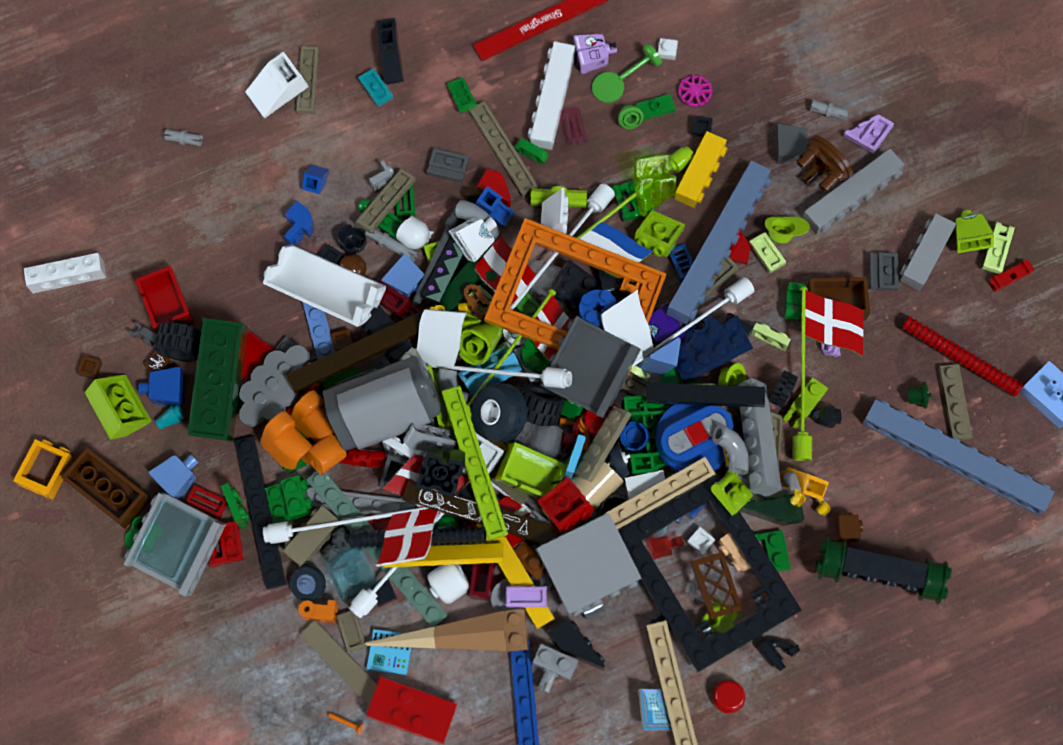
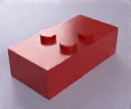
[366,677,457,745]

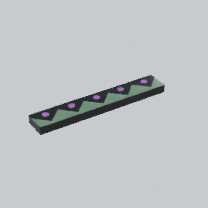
[421,218,467,305]

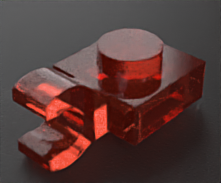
[648,535,684,561]

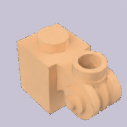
[718,533,750,572]

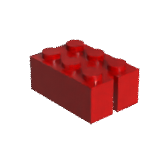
[135,265,194,333]

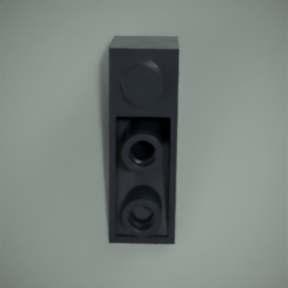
[548,618,606,670]

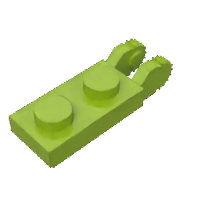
[783,377,829,429]

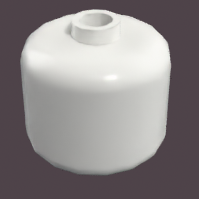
[428,564,471,604]

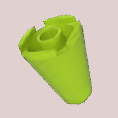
[459,323,503,365]

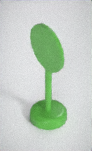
[592,43,662,103]

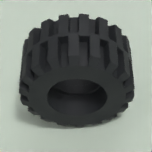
[153,322,202,362]
[518,384,565,427]

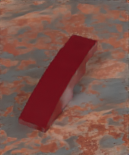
[378,280,423,321]

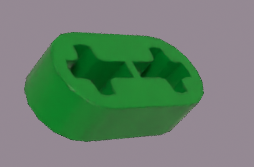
[515,139,549,165]

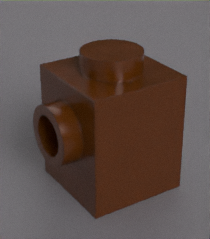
[836,512,863,542]

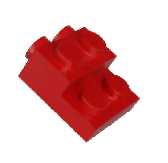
[537,477,594,534]

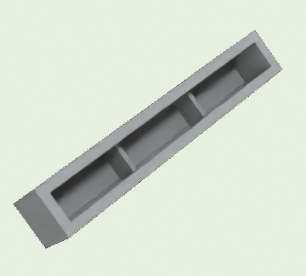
[803,149,905,235]
[736,378,782,497]

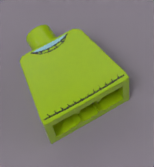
[956,210,994,254]

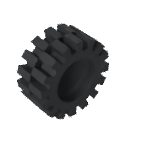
[769,370,799,408]

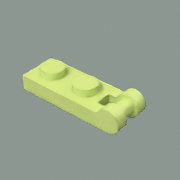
[982,222,1015,274]

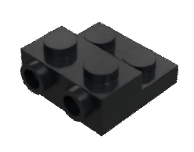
[551,260,599,313]

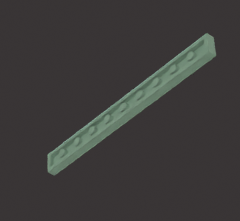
[307,471,448,627]

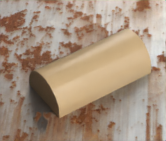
[541,462,624,534]

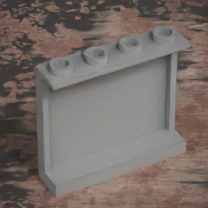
[536,513,641,616]

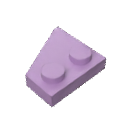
[844,114,894,154]

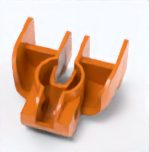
[260,390,346,476]

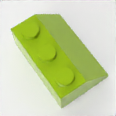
[84,374,151,440]

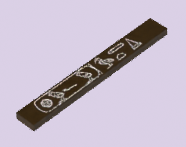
[402,480,560,545]

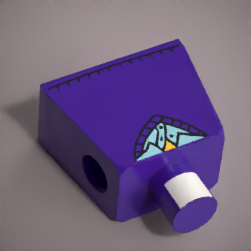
[648,303,685,347]

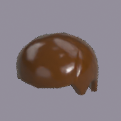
[338,254,367,276]

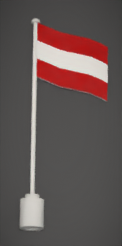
[475,184,615,310]

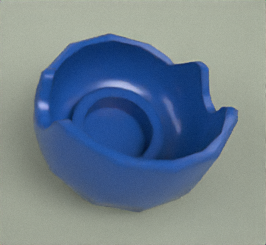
[619,421,649,451]

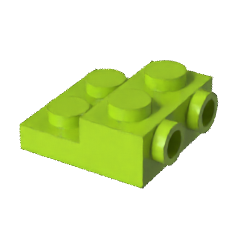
[634,210,685,257]

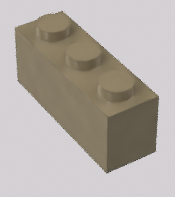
[283,506,341,567]

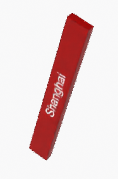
[473,0,608,62]

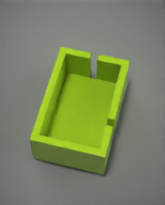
[495,442,568,499]

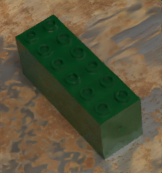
[187,318,248,442]

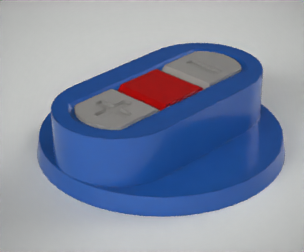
[655,404,733,472]

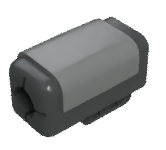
[323,356,441,451]

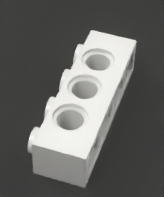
[24,253,107,293]

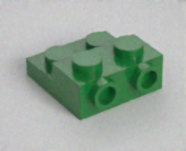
[265,475,313,523]

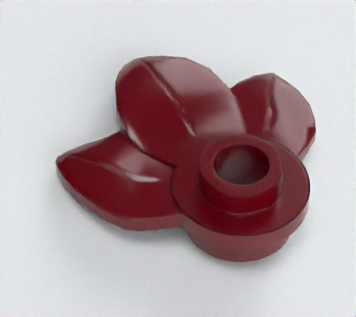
[562,416,580,453]

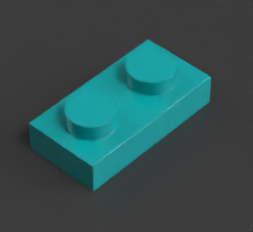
[358,68,393,107]

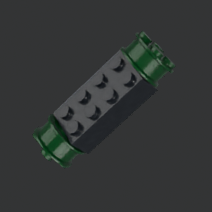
[814,536,952,605]

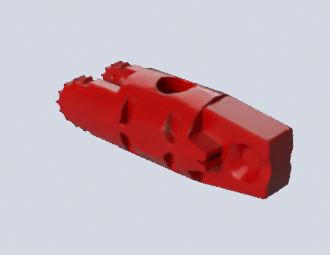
[339,449,388,468]

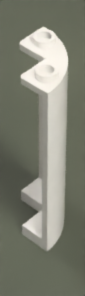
[263,245,386,327]

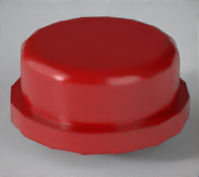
[712,680,746,714]

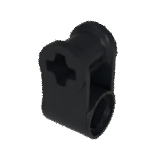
[597,269,622,297]

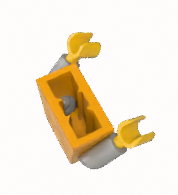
[779,467,831,516]

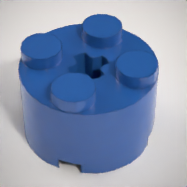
[579,290,617,329]

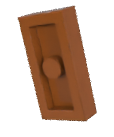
[514,541,547,580]

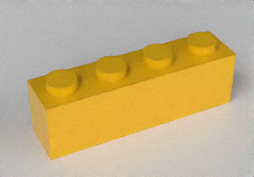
[674,131,728,208]

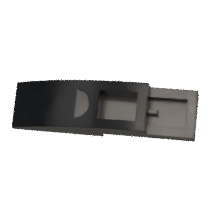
[377,18,404,85]

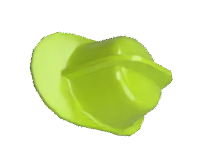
[765,217,810,244]
[718,363,747,409]

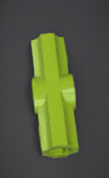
[531,186,587,208]

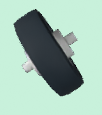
[607,442,630,478]

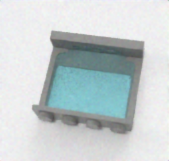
[123,493,226,597]

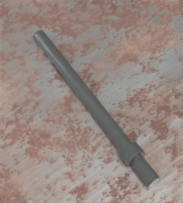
[413,206,458,305]

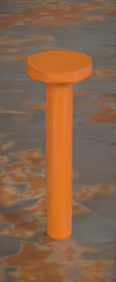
[328,712,364,735]

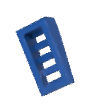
[669,244,693,283]

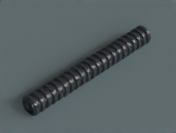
[349,526,486,549]

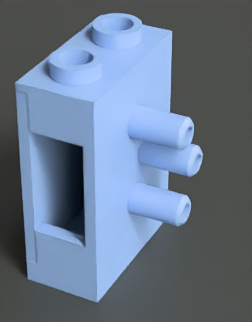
[1019,361,1063,429]

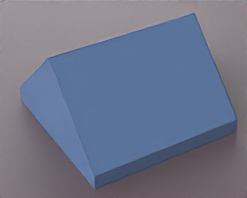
[635,337,681,375]

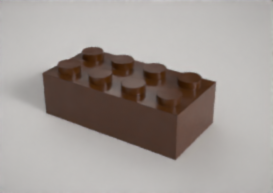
[61,448,150,529]

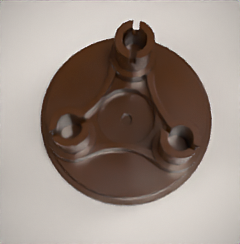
[796,135,853,193]

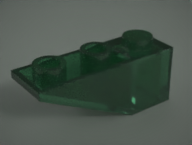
[740,494,805,526]

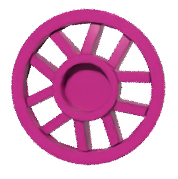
[678,74,712,107]

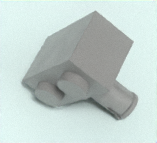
[533,644,578,694]

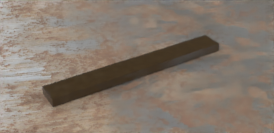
[285,310,424,394]

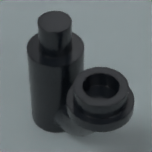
[757,639,801,671]

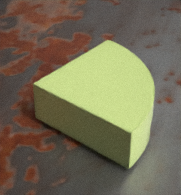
[631,366,651,382]

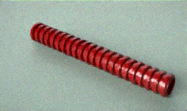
[902,316,1023,397]

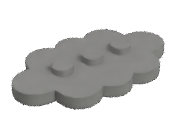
[239,345,310,427]

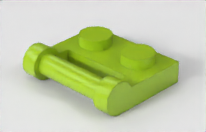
[711,471,754,516]

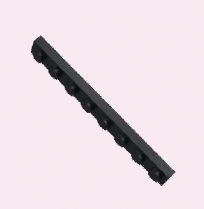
[235,436,287,590]

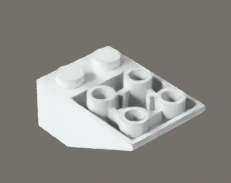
[246,52,309,118]
[541,188,568,234]

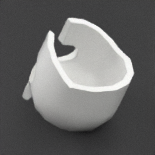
[396,215,434,250]

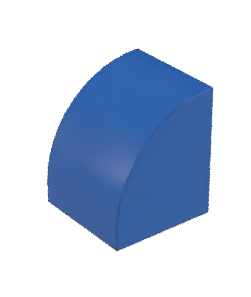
[302,165,329,194]

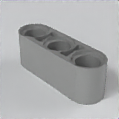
[403,423,458,453]

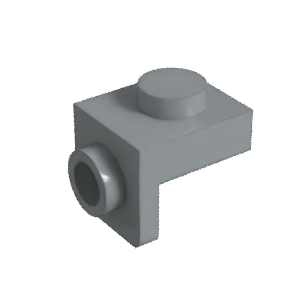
[369,161,394,192]

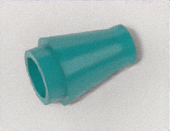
[155,404,186,430]

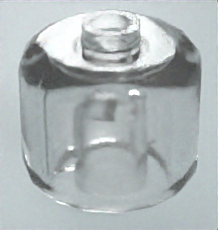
[527,425,566,461]

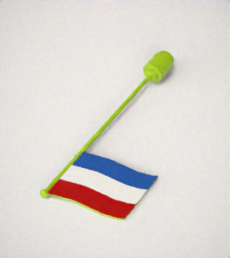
[577,146,694,278]

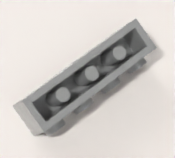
[900,214,957,292]

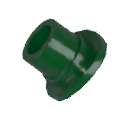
[909,382,932,409]

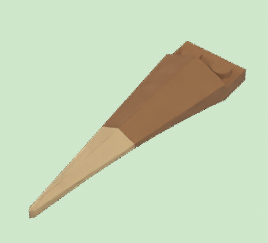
[365,609,529,652]

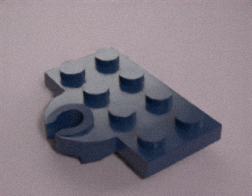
[676,315,753,383]

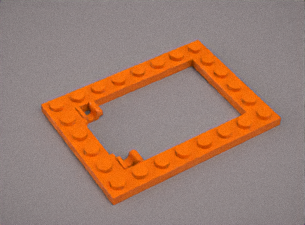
[484,218,667,377]

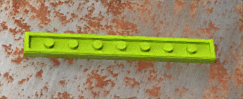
[441,385,508,541]

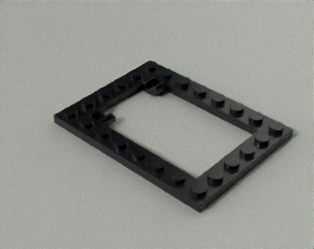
[618,474,802,673]

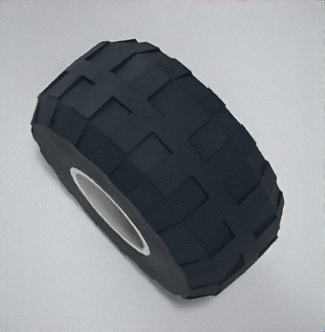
[471,383,528,442]

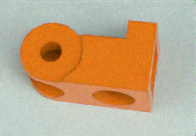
[298,600,339,624]

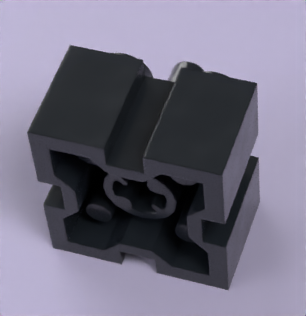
[415,442,465,498]

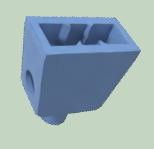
[382,254,424,299]
[149,454,199,500]

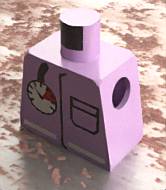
[574,34,617,74]

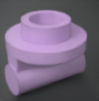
[821,343,841,357]

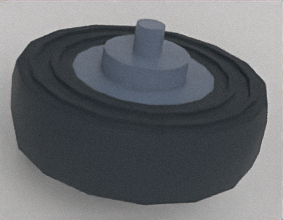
[290,565,326,601]

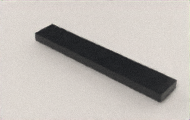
[646,383,765,408]

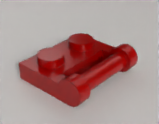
[208,521,244,567]

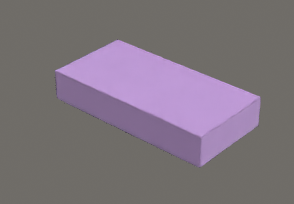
[506,586,547,607]

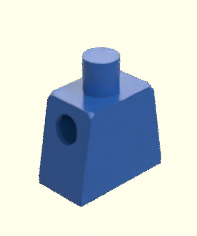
[138,367,185,408]

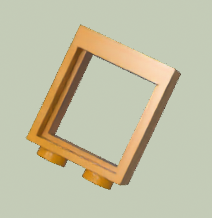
[13,439,74,500]

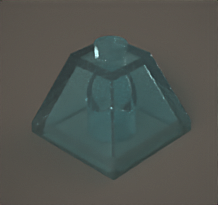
[327,547,378,602]

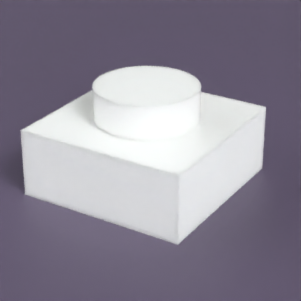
[658,38,678,60]
[687,527,715,555]

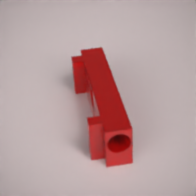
[988,260,1035,292]

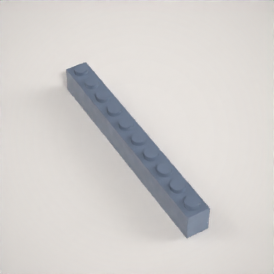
[667,161,772,325]
[862,399,1055,516]

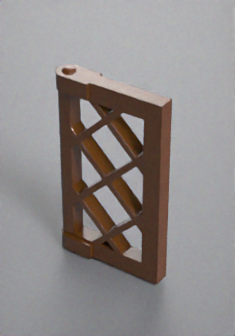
[691,552,743,620]

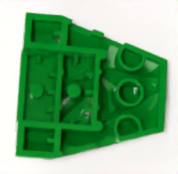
[621,396,673,474]

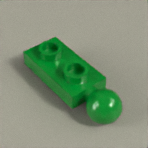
[358,199,403,240]

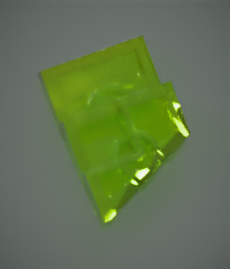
[633,153,676,216]

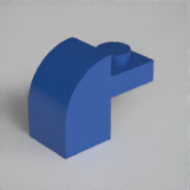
[475,186,515,228]
[284,201,314,245]

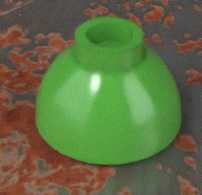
[618,105,644,129]

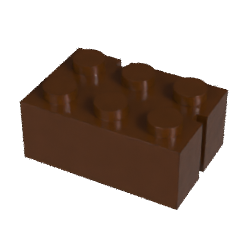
[807,277,870,321]

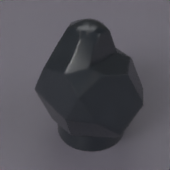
[813,404,842,428]

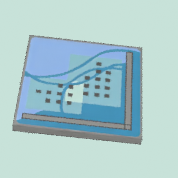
[638,689,672,731]

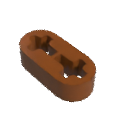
[463,284,490,318]

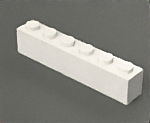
[528,42,575,150]

